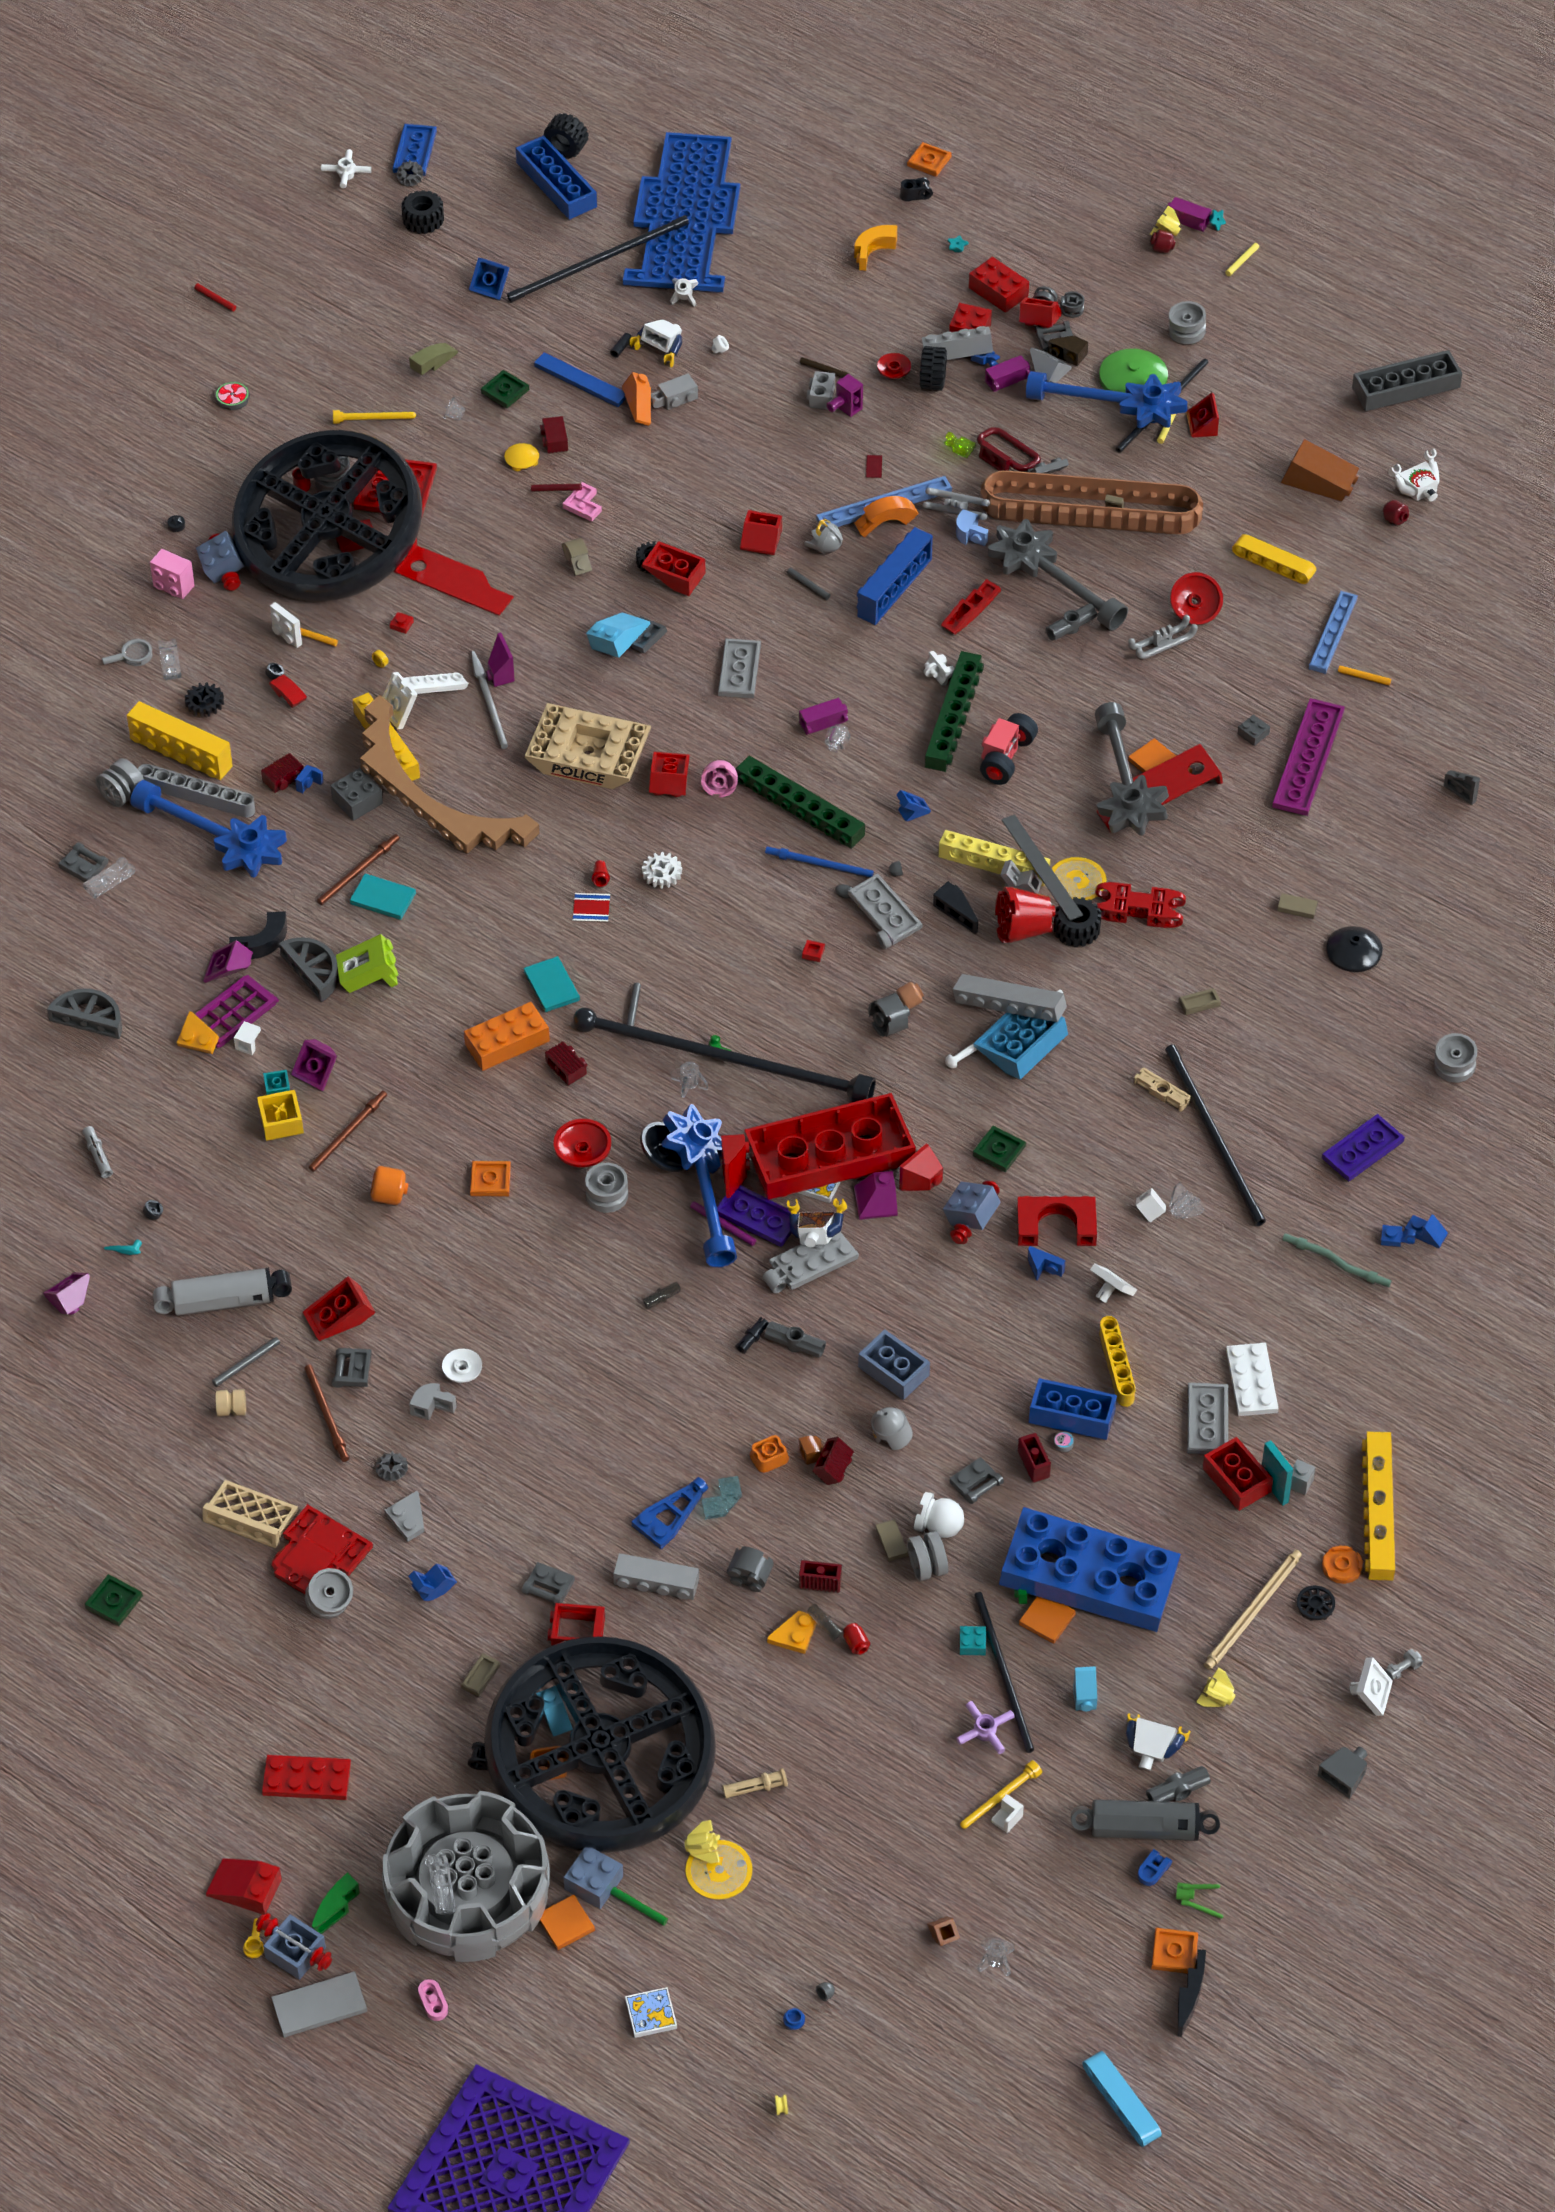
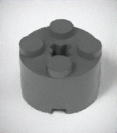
[868,993,910,1037]
[727,1546,774,1592]

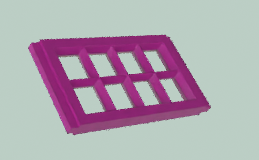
[195,975,279,1049]

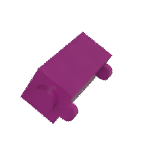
[1166,197,1211,232]
[985,355,1030,392]
[799,697,848,735]

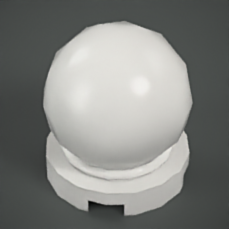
[914,1492,964,1538]

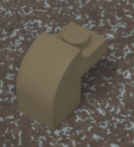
[561,538,592,576]

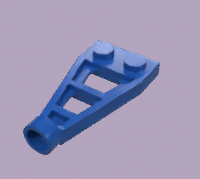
[631,1477,708,1549]

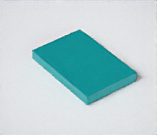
[350,874,416,920]
[524,956,580,1012]
[1262,1440,1293,1506]

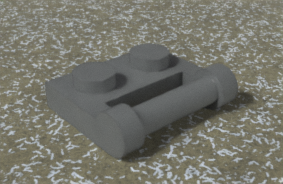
[1035,321,1073,352]
[1027,458,1069,474]
[59,842,109,884]
[332,1348,372,1388]
[949,1457,1004,1504]
[522,1562,575,1605]

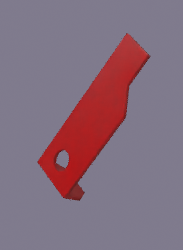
[394,538,514,616]
[1096,744,1223,833]

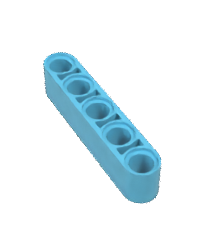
[1082,2051,1162,2147]

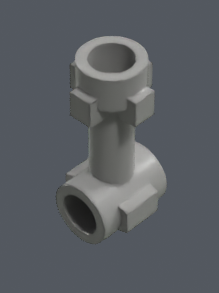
[1385,1649,1423,1680]

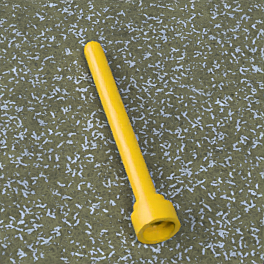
[333,410,416,424]
[960,1760,1042,1829]

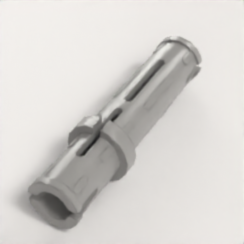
[82,1126,113,1178]

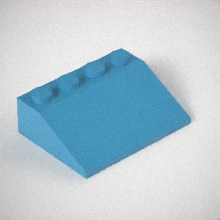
[973,1012,1068,1079]

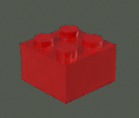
[949,303,992,332]

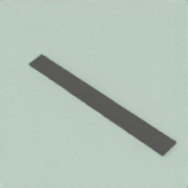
[1002,814,1083,921]

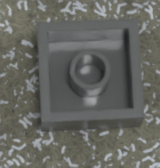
[1237,715,1270,746]

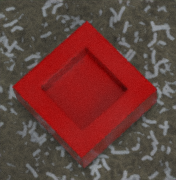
[390,612,414,634]
[802,940,825,962]

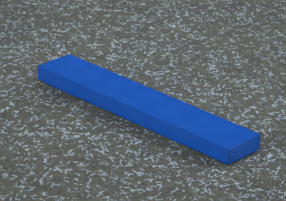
[534,352,626,407]

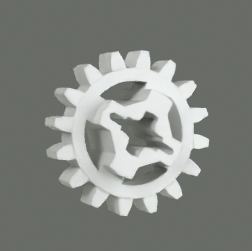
[642,852,682,889]

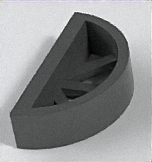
[279,937,338,1002]
[47,989,122,1039]

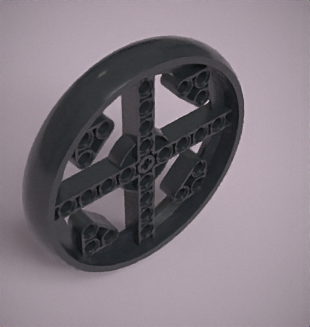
[232,430,422,601]
[484,1636,716,1853]

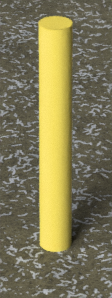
[1225,243,1259,276]
[1157,414,1176,444]

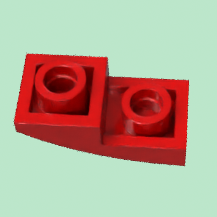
[269,674,307,708]

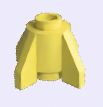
[1150,206,1181,237]
[1196,1667,1235,1707]
[684,1820,720,1863]

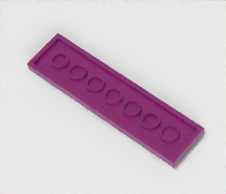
[1272,698,1345,816]

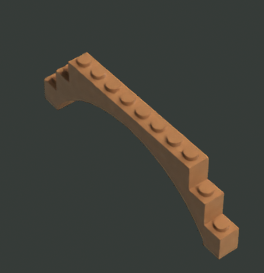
[360,695,540,854]

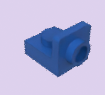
[295,765,323,794]

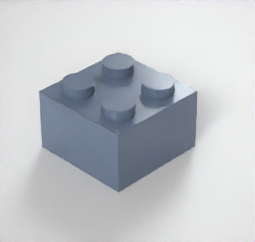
[564,1848,623,1909]

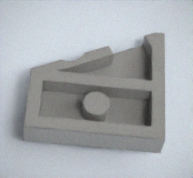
[385,1491,425,1542]

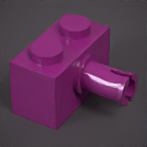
[826,374,863,417]

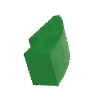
[312,1872,360,1934]

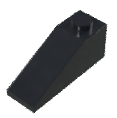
[933,881,978,934]

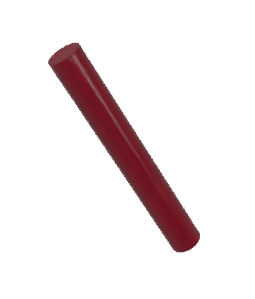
[531,483,582,492]

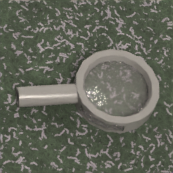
[102,639,153,666]

